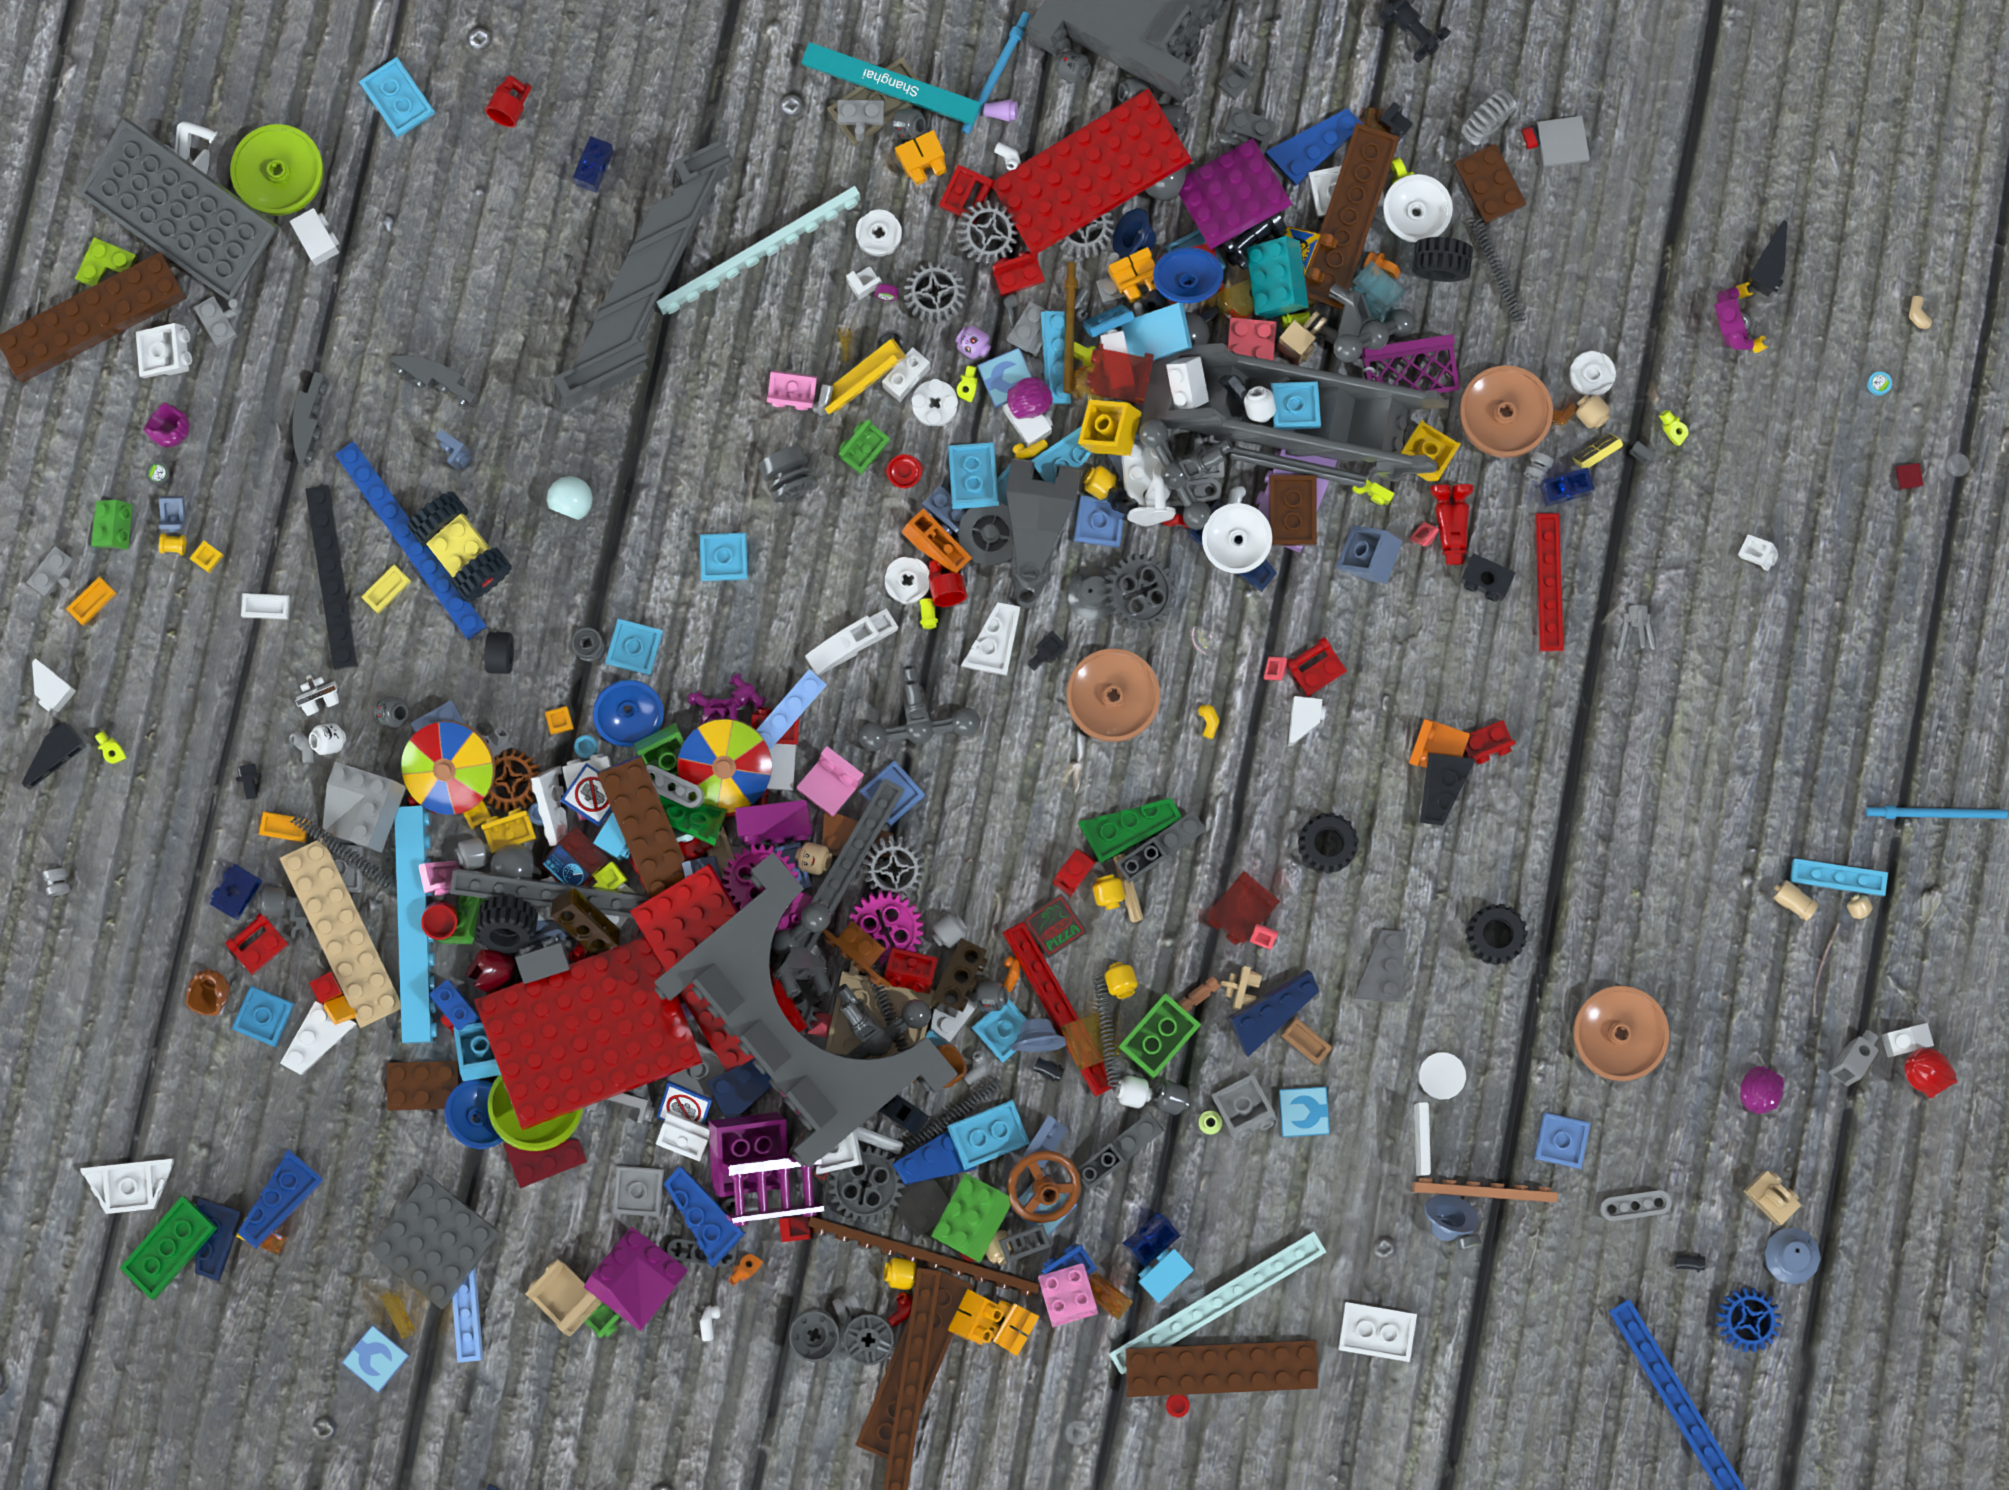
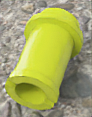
[1281,311,1310,330]
[919,598,938,629]

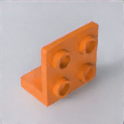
[1409,718,1470,768]

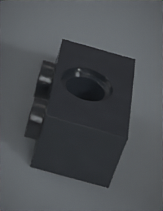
[1460,553,1516,602]

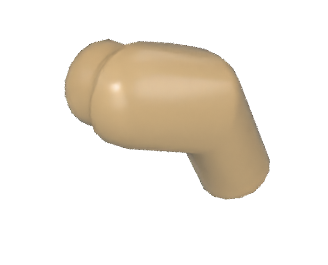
[1909,296,1932,329]

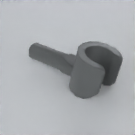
[1003,294,1018,328]

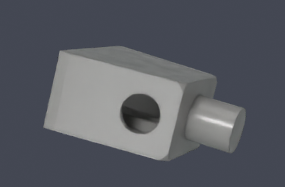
[1828,1030,1879,1086]

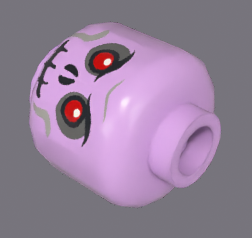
[955,325,991,360]

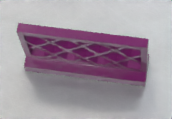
[1360,334,1460,393]

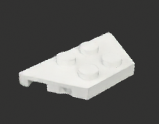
[80,1159,174,1214]

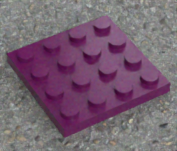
[1178,138,1292,250]

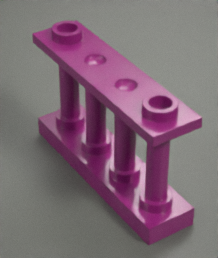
[722,1153,824,1226]

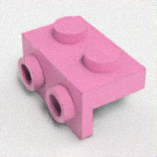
[766,370,817,410]
[419,861,460,896]

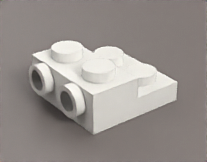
[136,323,192,378]

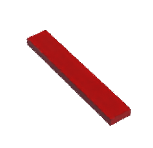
[1535,513,1564,652]

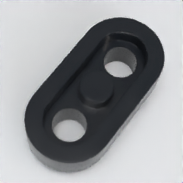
[1143,290,1171,313]

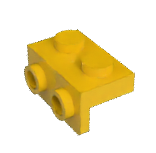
[481,808,537,854]

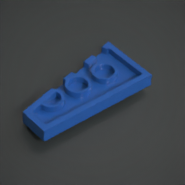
[1265,108,1363,187]
[238,1149,323,1249]

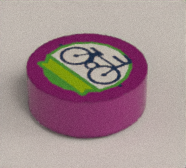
[875,284,898,301]

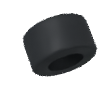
[484,632,514,674]

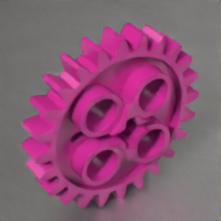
[722,844,799,911]
[847,890,924,966]

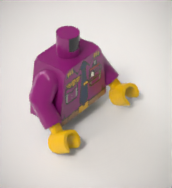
[1714,282,1768,353]

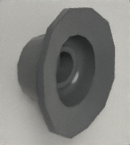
[1067,566,1113,621]

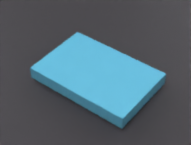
[359,57,436,138]
[1121,303,1192,368]
[948,442,999,509]
[947,1100,1030,1170]

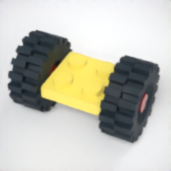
[407,491,512,602]

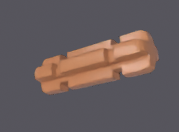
[1178,977,1221,1013]

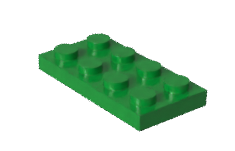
[120,1196,218,1300]

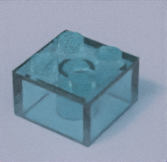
[1349,261,1406,323]

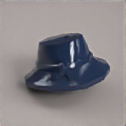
[1112,208,1156,259]

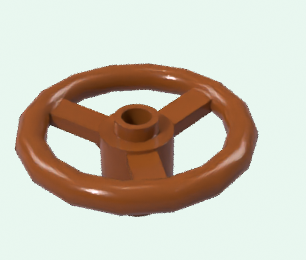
[1006,1150,1081,1224]

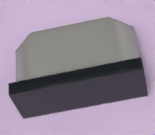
[1199,305,1221,323]

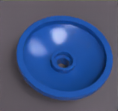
[1153,247,1223,303]
[593,680,664,747]
[444,1080,504,1149]

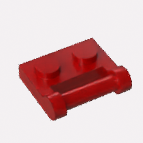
[939,165,995,224]
[1287,637,1347,697]
[225,913,289,975]

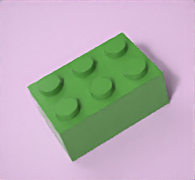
[1118,993,1201,1079]
[931,1173,1011,1263]

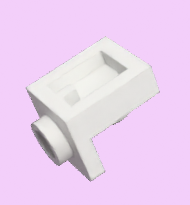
[1738,534,1778,571]

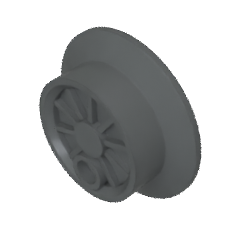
[958,502,1014,566]

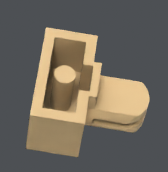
[1276,311,1327,365]
[1743,1171,1801,1225]

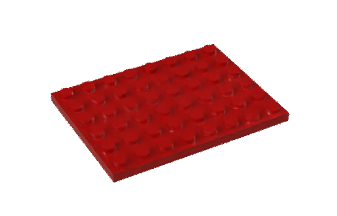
[474,937,703,1131]

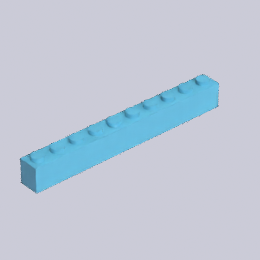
[395,806,438,1044]

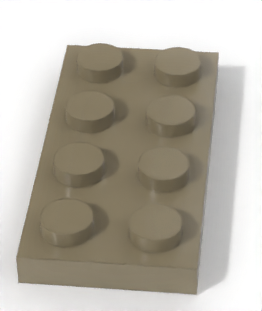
[827,57,920,147]

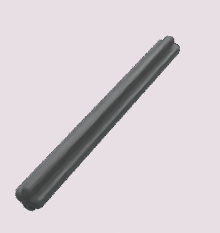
[1230,446,1367,487]

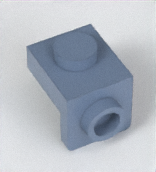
[158,496,186,532]

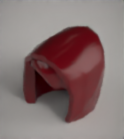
[465,949,515,994]

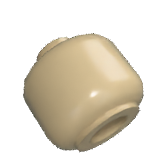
[1846,894,1873,919]

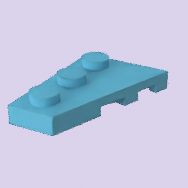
[1031,426,1091,482]

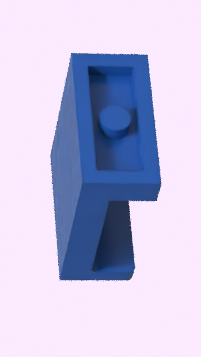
[430,979,482,1031]

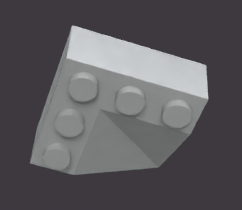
[322,762,406,853]

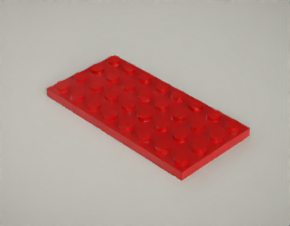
[992,88,1193,256]
[630,864,808,1072]

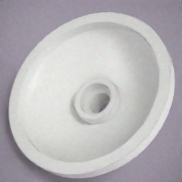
[1383,174,1453,243]
[1202,503,1272,573]

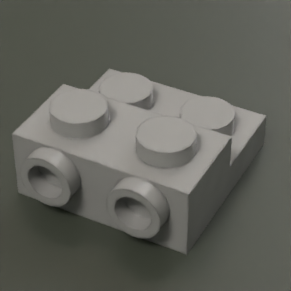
[1211,1074,1276,1141]

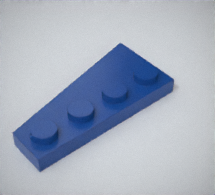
[664,1166,746,1268]

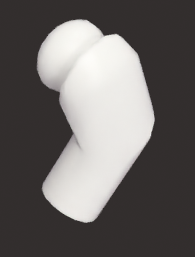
[994,142,1021,171]
[700,1305,720,1341]

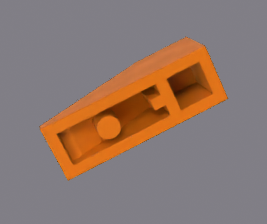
[901,508,972,573]

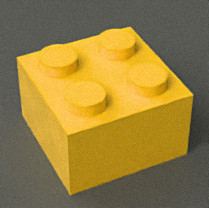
[1078,400,1142,456]

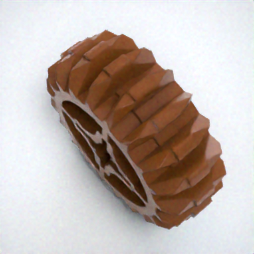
[485,749,541,812]

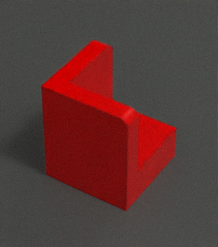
[779,1216,811,1243]

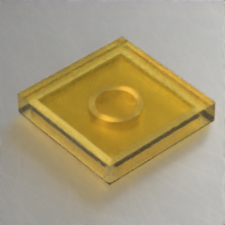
[1060,1012,1120,1071]
[380,1292,417,1339]

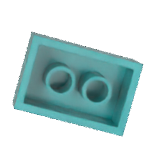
[1246,236,1309,319]

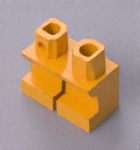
[894,130,946,186]
[1108,247,1157,303]
[948,1289,1004,1345]
[989,1300,1039,1356]

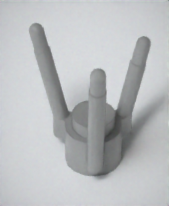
[1616,605,1655,661]

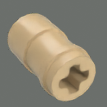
[1773,880,1819,921]

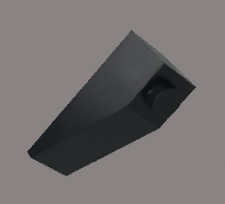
[1744,220,1788,297]
[22,722,87,790]
[878,1095,929,1136]

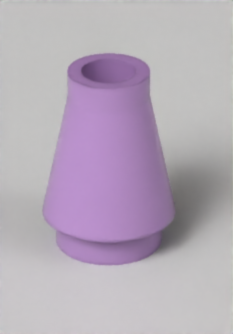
[984,99,1018,122]

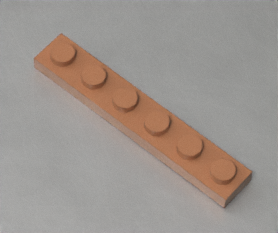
[1412,1178,1558,1202]

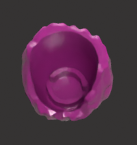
[1007,377,1053,419]
[143,402,190,448]
[1740,1066,1784,1114]

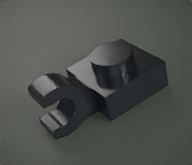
[1218,375,1248,411]
[1028,630,1068,671]

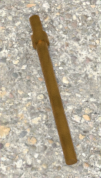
[1063,262,1078,394]

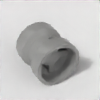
[1524,452,1554,483]
[43,868,71,896]
[832,1292,863,1323]

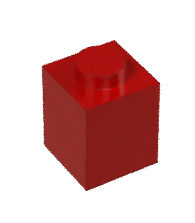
[309,972,344,1005]

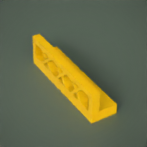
[825,339,906,414]

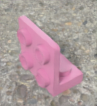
[797,746,864,817]
[1038,1263,1098,1328]

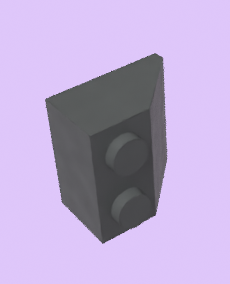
[515,938,571,984]

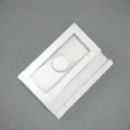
[656,1111,709,1162]

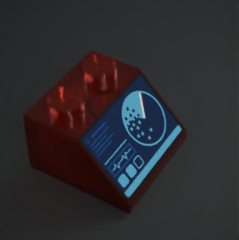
[540,826,609,886]

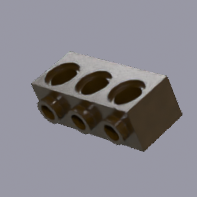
[551,887,620,955]
[930,938,988,1018]

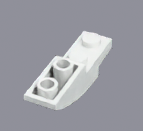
[805,608,898,676]

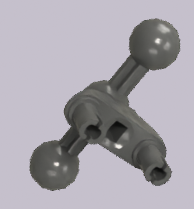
[1319,284,1415,363]
[1139,419,1233,530]
[859,665,981,752]
[769,902,834,998]
[834,984,931,1059]

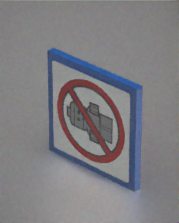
[560,763,611,827]
[656,1081,713,1124]

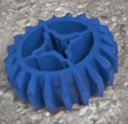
[1716,1288,1782,1352]

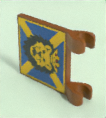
[1285,226,1338,282]

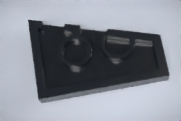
[1420,752,1476,826]

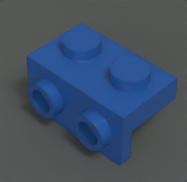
[1042,1243,1097,1276]

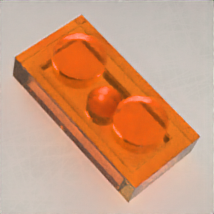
[1089,1272,1133,1320]

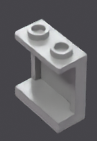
[587,1093,655,1125]

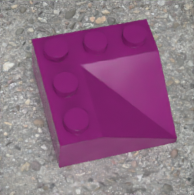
[735,800,813,847]
[709,1112,787,1197]
[584,1227,688,1331]

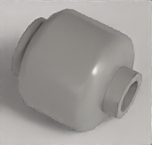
[454,837,491,870]
[932,913,968,948]

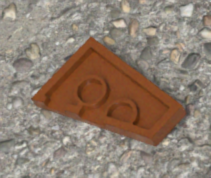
[823,812,894,858]

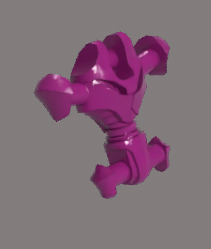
[688,673,767,725]

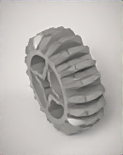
[1461,89,1517,145]
[956,201,1018,264]
[1057,212,1114,258]
[904,262,966,324]
[862,835,926,896]

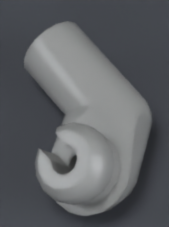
[812,384,834,416]

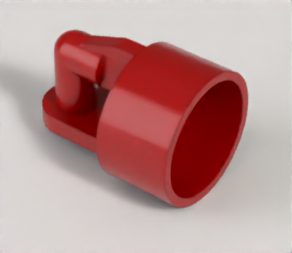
[485,75,532,128]
[928,559,967,607]
[421,900,458,940]

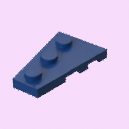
[892,1131,977,1185]

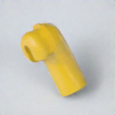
[1012,439,1048,459]
[1198,704,1219,739]

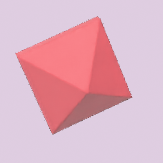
[1409,521,1439,547]
[1264,657,1287,681]
[1249,924,1278,950]
[807,1013,833,1038]

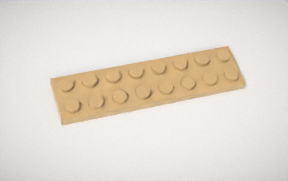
[279,838,401,1028]

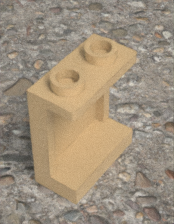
[526,1259,603,1337]

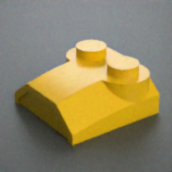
[1400,420,1461,482]

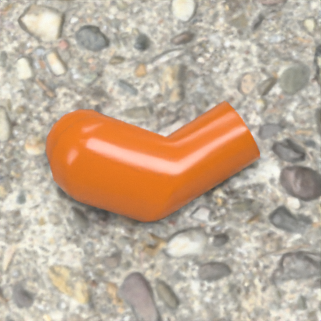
[1002,956,1020,992]

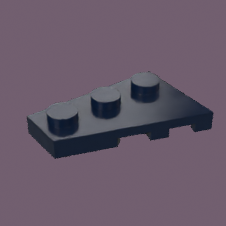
[195,1198,244,1281]

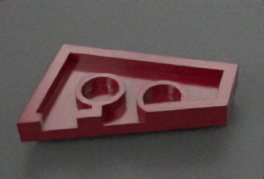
[504,1140,587,1188]

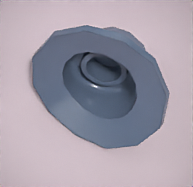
[1011,1019,1066,1052]
[1424,1195,1479,1241]
[1765,1227,1821,1284]

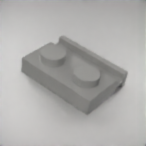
[1007,301,1047,357]

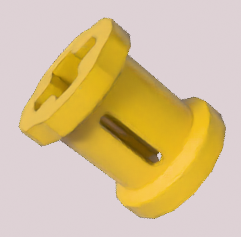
[159,533,187,555]

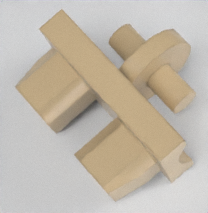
[1221,966,1262,1010]

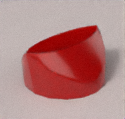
[884,454,925,489]

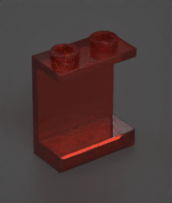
[1086,343,1154,405]
[1206,871,1280,946]

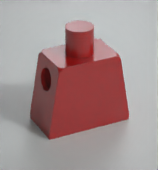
[1052,848,1097,897]

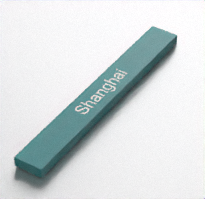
[801,42,981,126]

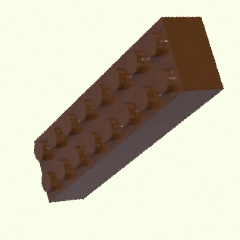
[0,252,187,383]

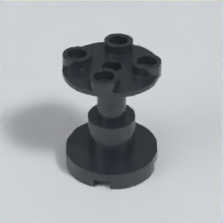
[1378,0,1451,63]
[1218,213,1288,270]

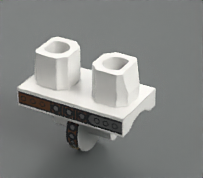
[295,674,339,716]

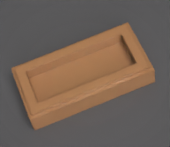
[1281,1018,1333,1066]

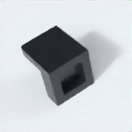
[1378,102,1413,141]

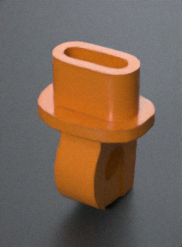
[1363,251,1401,279]
[728,1254,763,1286]

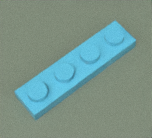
[1041,311,1071,404]
[1790,859,1888,896]

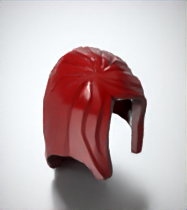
[1904,1047,1958,1099]

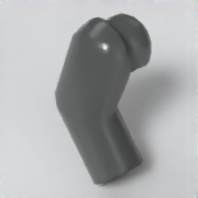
[1075,287,1090,321]

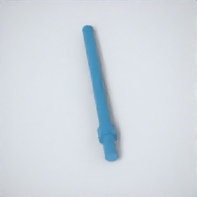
[961,12,1031,135]
[1866,805,2008,819]

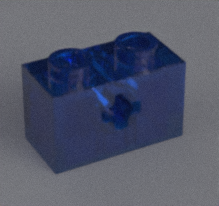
[573,136,614,193]
[1539,467,1594,507]
[210,864,263,920]
[1122,1213,1181,1267]

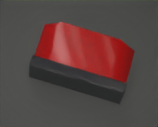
[1521,124,1540,150]

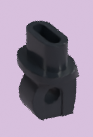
[1107,487,1138,514]
[236,764,261,800]

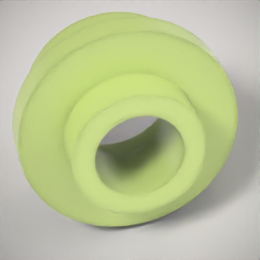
[1198,1111,1222,1135]

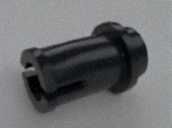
[1033,1057,1065,1082]
[1675,1253,1706,1273]

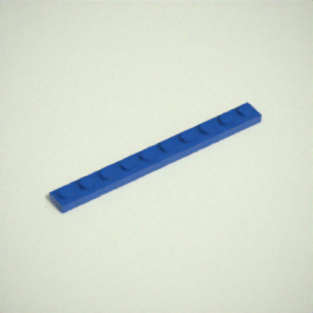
[335,441,487,641]
[1608,1299,1746,1490]

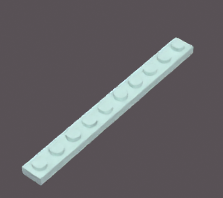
[657,186,860,315]
[1109,1232,1326,1375]

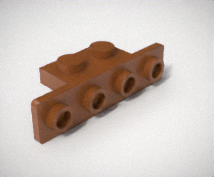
[823,921,891,988]

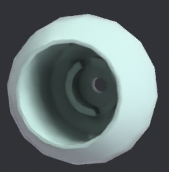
[546,476,593,520]

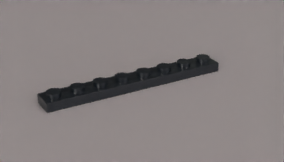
[305,485,358,670]

